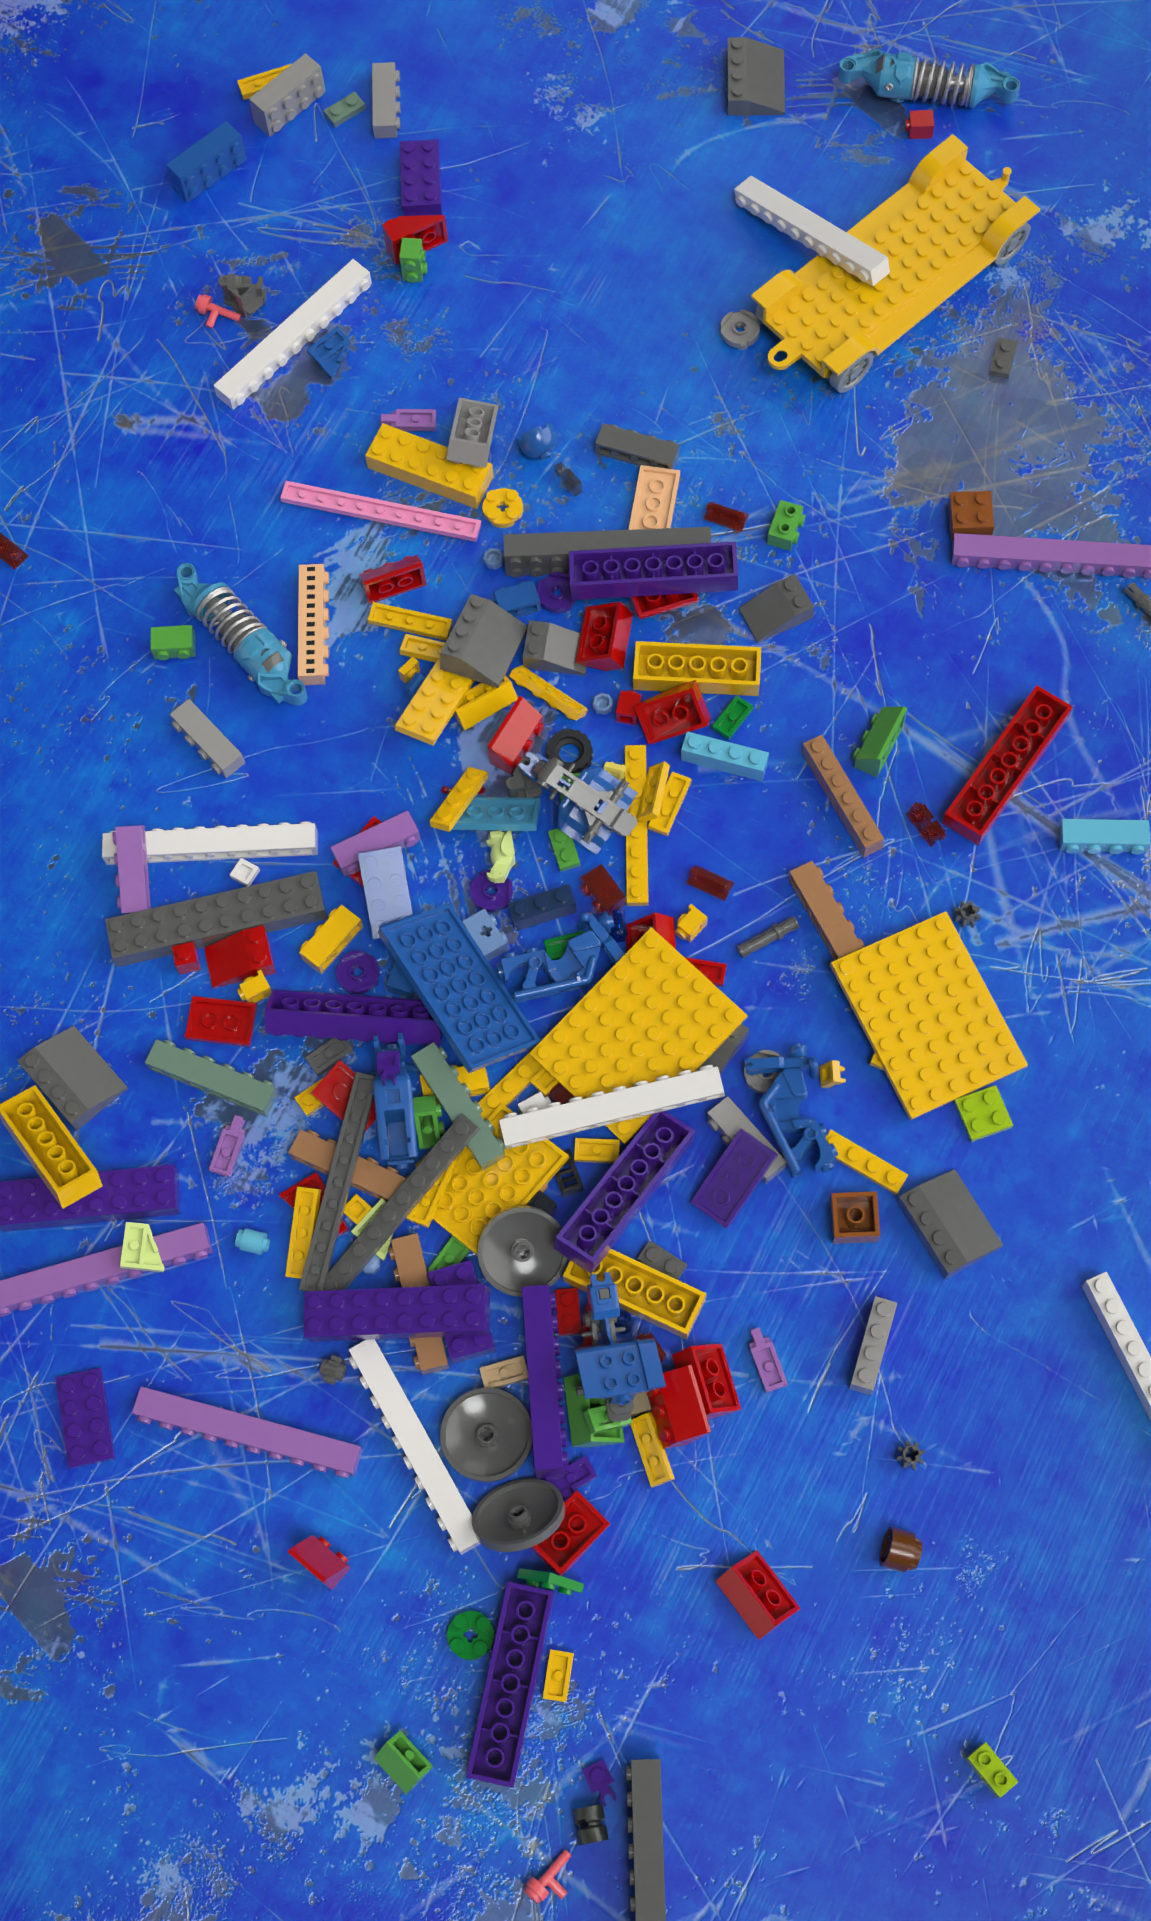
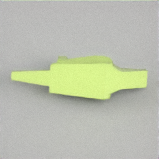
[486,831,515,883]

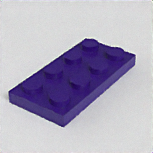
[690,1128,779,1229]
[55,1368,116,1469]

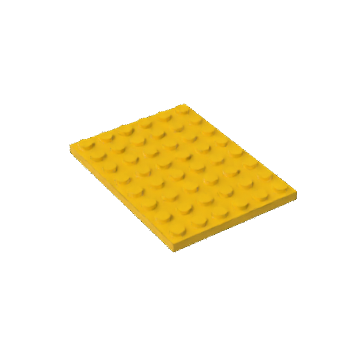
[830,912,1028,1120]
[529,927,748,1145]

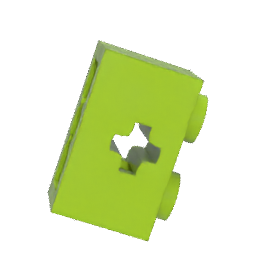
[965,1742,1018,1799]

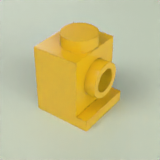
[675,904,708,943]
[237,970,272,1003]

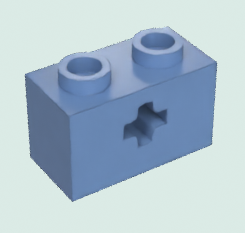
[462,909,509,961]

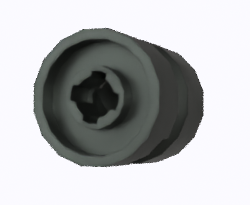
[572,1804,609,1846]

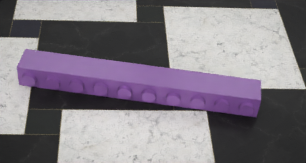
[951,533,1151,579]
[0,1223,213,1317]
[132,1387,363,1479]

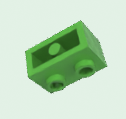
[400,238,428,283]
[767,500,806,551]
[151,625,196,660]
[413,1095,445,1149]
[374,1731,433,1794]

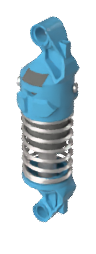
[838,49,1020,108]
[174,563,308,706]

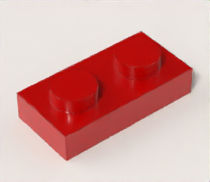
[685,957,727,987]
[555,1288,582,1336]

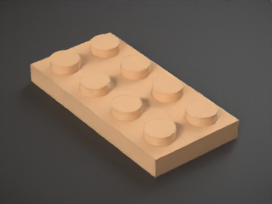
[628,465,680,530]

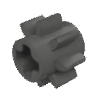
[954,900,981,928]
[319,1355,347,1385]
[896,1441,925,1471]

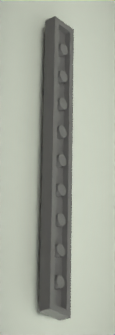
[299,1072,376,1292]
[323,1114,480,1291]

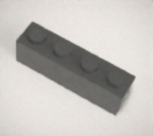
[595,423,680,469]

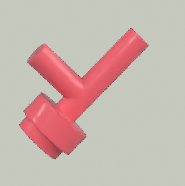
[195,294,241,329]
[523,1850,572,1904]

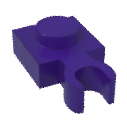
[377,1051,400,1086]
[582,1759,617,1807]

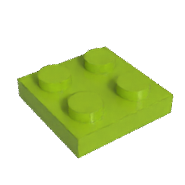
[954,1085,1013,1142]

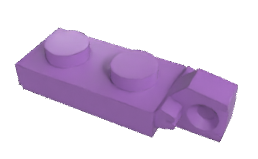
[381,409,436,431]
[209,1115,246,1178]
[749,1327,788,1393]

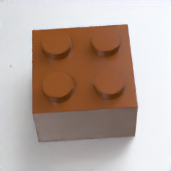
[947,491,994,540]
[830,1191,880,1244]

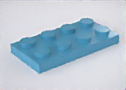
[452,797,541,832]

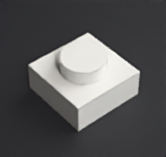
[230,858,260,887]

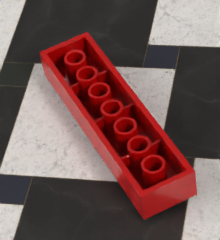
[942,685,1073,846]

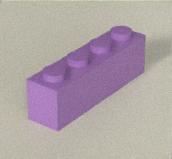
[330,810,421,876]
[112,825,151,913]

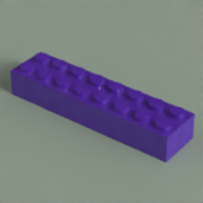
[569,541,738,600]
[264,990,443,1046]
[554,1111,695,1274]
[0,1164,181,1232]
[304,1284,490,1342]
[522,1285,569,1479]
[466,1582,555,1789]

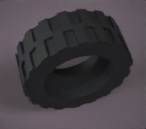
[546,729,593,774]

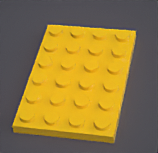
[432,1103,569,1255]

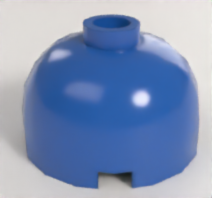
[516,422,557,460]

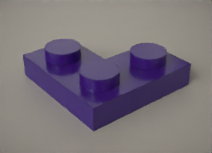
[545,1456,597,1503]

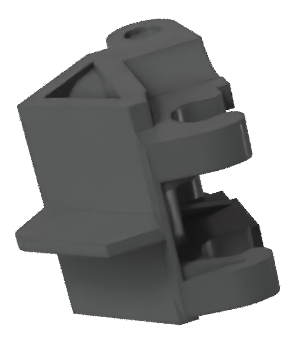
[218,274,267,320]
[506,756,554,798]

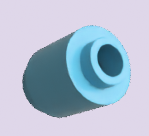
[235,1228,270,1255]

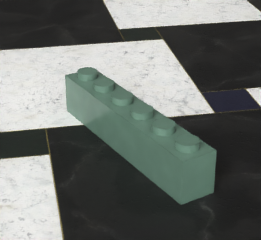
[145,1039,278,1117]
[411,1042,506,1171]

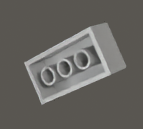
[249,53,326,137]
[446,397,499,468]

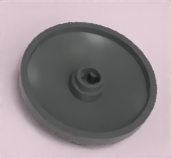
[477,1206,568,1297]
[440,1388,533,1482]
[472,1479,565,1552]

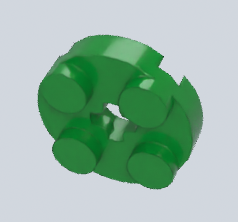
[447,1611,495,1660]

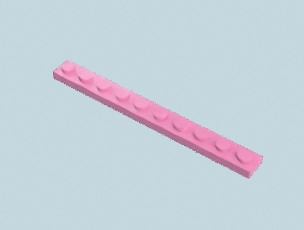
[280,481,481,542]

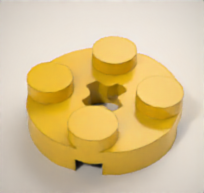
[482,488,523,528]

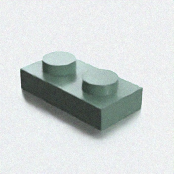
[323,92,366,128]

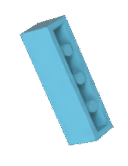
[681,731,769,781]
[1059,819,1150,855]

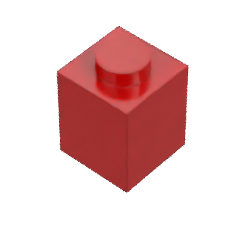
[905,110,934,139]
[616,690,642,726]
[172,942,201,975]

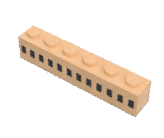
[298,564,329,685]

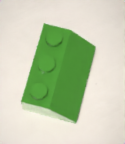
[853,706,908,778]
[564,1373,624,1447]

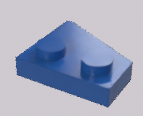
[307,326,350,380]

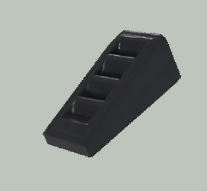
[555,1149,584,1198]

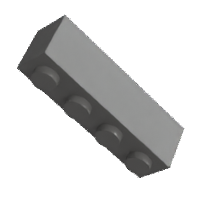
[372,62,401,139]
[170,699,245,778]
[707,1096,787,1184]
[849,1296,897,1395]

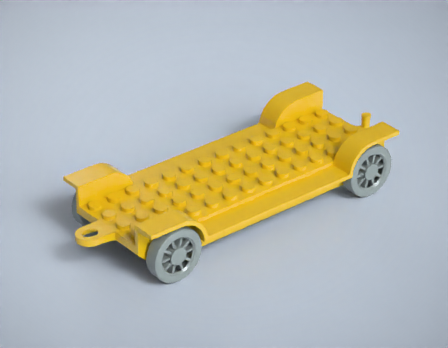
[751,134,1040,393]

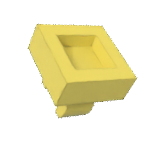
[604,761,627,781]

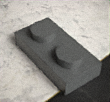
[989,337,1018,379]
[305,1038,354,1077]
[637,1240,688,1280]

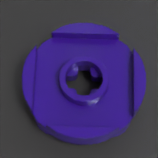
[537,572,577,613]
[470,869,513,912]
[336,951,380,994]

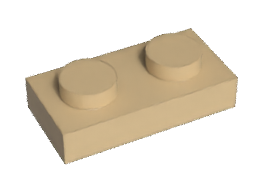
[479,1355,528,1389]

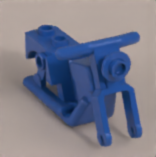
[497,911,625,1003]
[366,1033,421,1169]
[744,1043,838,1178]

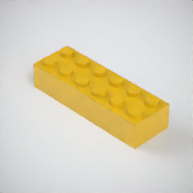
[365,423,494,509]
[633,641,761,696]
[0,1085,102,1209]
[563,1249,707,1340]

